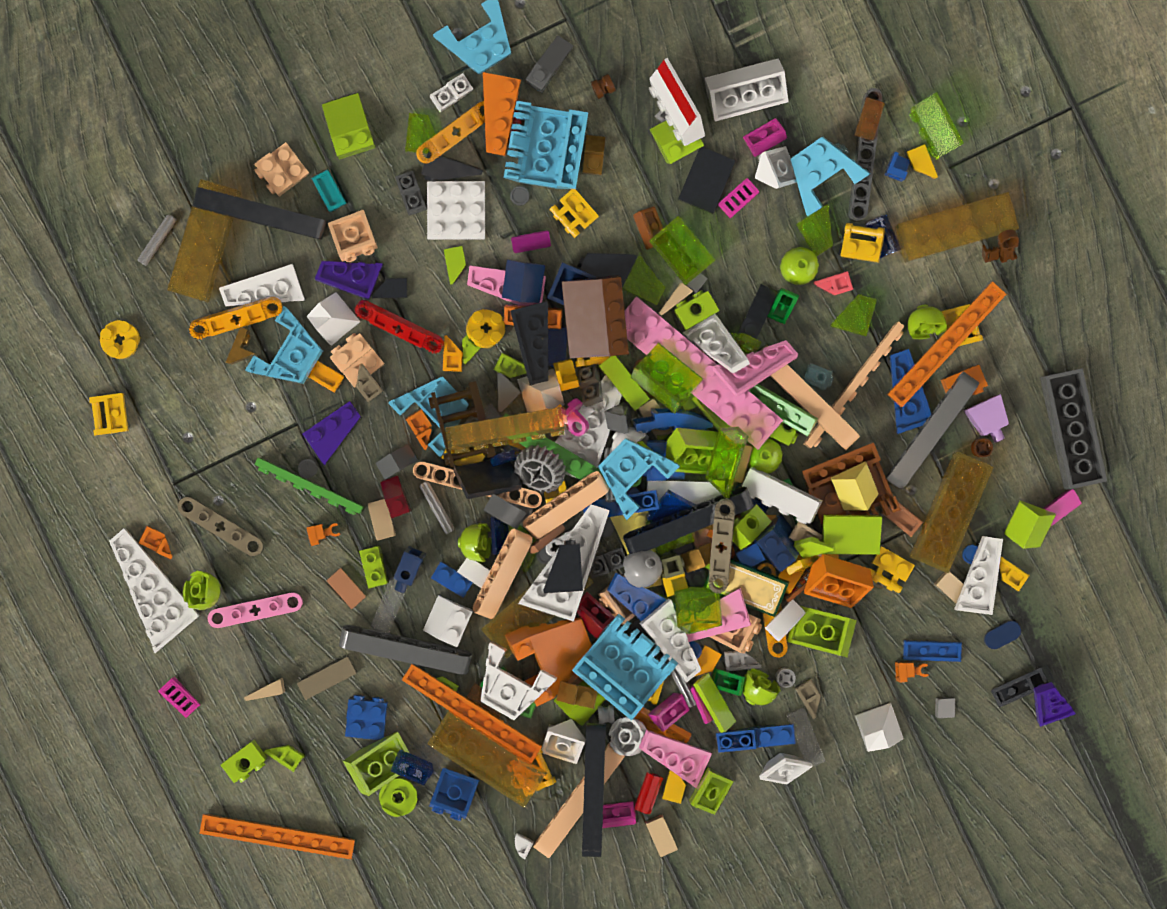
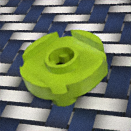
[379,777,418,817]

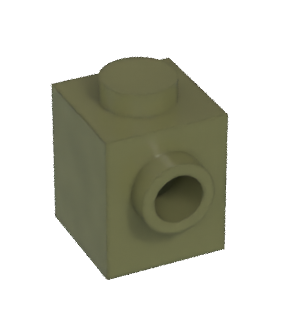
[660,553,685,579]

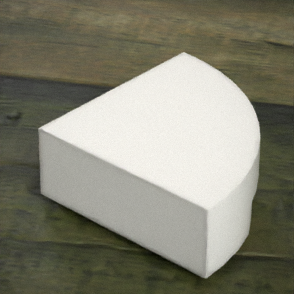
[515,833,534,859]

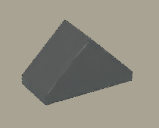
[498,373,521,412]
[604,401,632,434]
[376,444,418,480]

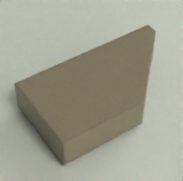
[356,363,383,402]
[795,678,821,719]

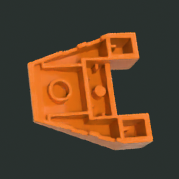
[505,617,592,706]

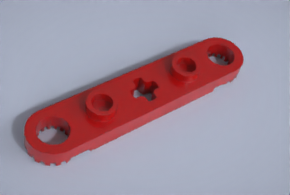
[354,300,444,354]

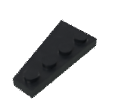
[510,301,549,385]

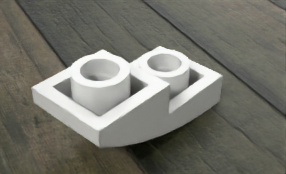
[430,73,473,112]
[457,558,490,588]
[765,600,806,642]

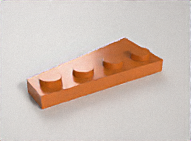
[483,72,521,156]

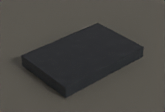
[678,147,735,214]
[454,457,522,499]

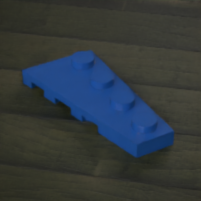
[890,349,931,434]
[607,573,682,621]

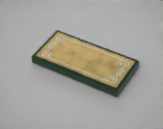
[703,559,789,617]

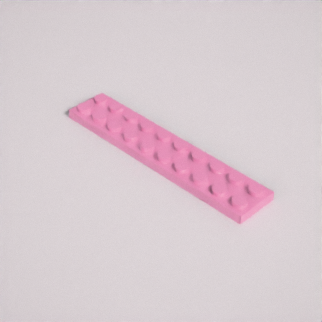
[625,296,783,450]

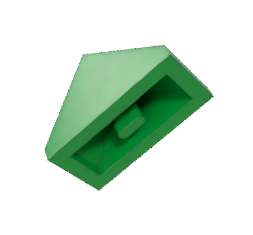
[767,288,799,325]
[712,668,745,696]

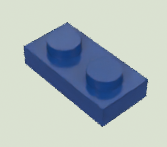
[431,562,473,598]

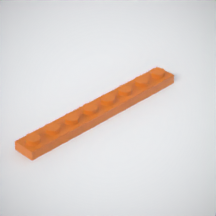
[887,281,1007,407]
[402,664,542,763]
[199,814,355,859]

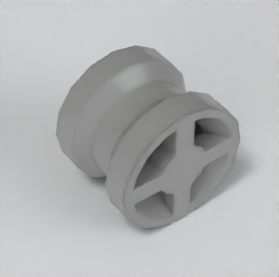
[775,667,796,688]
[598,705,615,724]

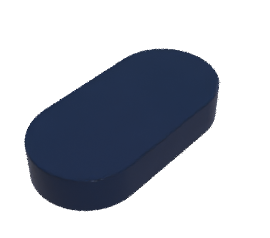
[984,621,1021,649]

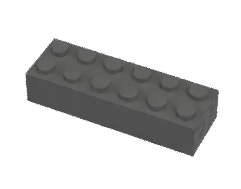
[1040,368,1107,489]

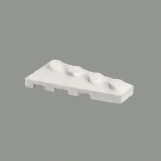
[219,264,305,306]
[954,536,1003,615]
[640,599,701,682]

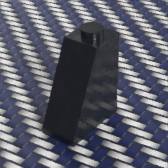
[577,253,637,287]
[543,540,583,593]

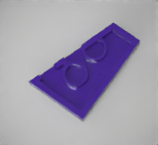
[302,401,361,465]

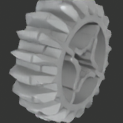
[514,444,566,494]

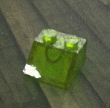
[674,587,722,634]

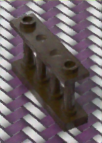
[428,381,496,468]

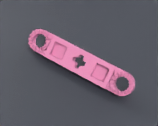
[208,592,303,628]

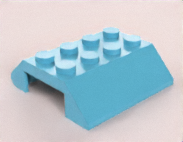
[503,101,588,189]
[572,614,679,721]

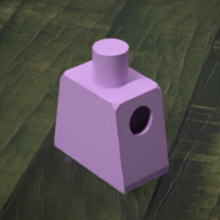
[964,394,1009,443]

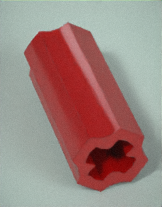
[634,772,663,814]

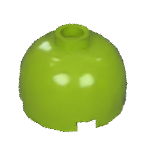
[780,247,819,286]
[908,304,947,339]
[748,437,783,474]
[458,523,492,562]
[183,571,220,610]
[742,668,781,705]

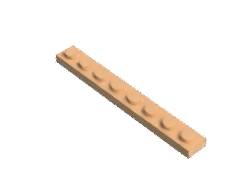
[803,322,904,448]

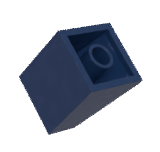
[754,514,799,572]

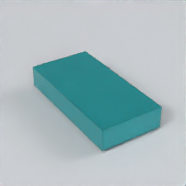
[311,169,347,212]

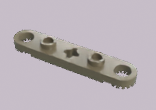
[178,497,264,556]
[709,499,735,593]

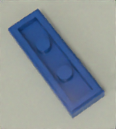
[903,640,962,662]

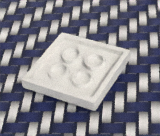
[427,181,485,240]

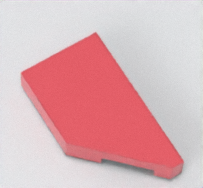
[813,271,853,296]

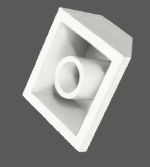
[423,595,473,647]

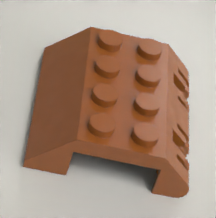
[802,442,900,527]

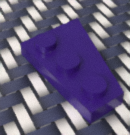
[315,261,383,300]
[1033,682,1076,727]

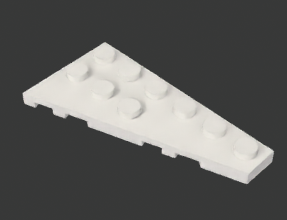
[555,375,622,478]
[518,504,609,621]
[109,528,200,653]

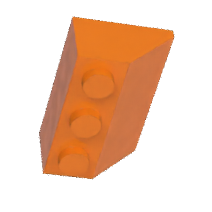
[804,554,874,608]

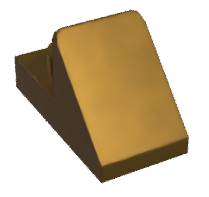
[582,135,605,175]
[226,327,257,365]
[680,542,718,573]
[556,681,598,709]

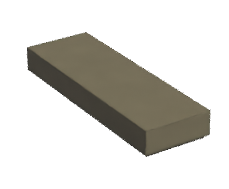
[297,656,357,700]

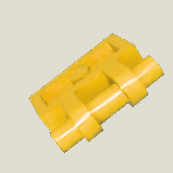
[549,189,599,238]
[869,546,915,593]

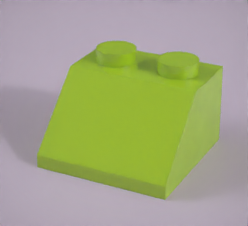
[649,120,704,164]

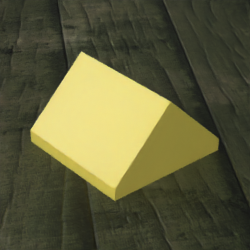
[831,461,879,510]

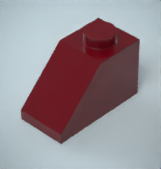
[380,476,411,518]
[577,592,615,638]

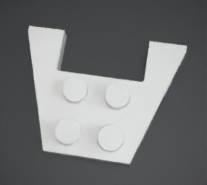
[481,641,557,720]

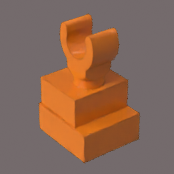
[306,523,341,546]
[895,661,929,683]

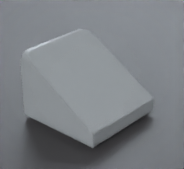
[681,267,708,294]
[935,698,955,718]

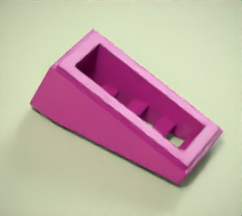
[717,178,759,218]
[158,677,201,718]

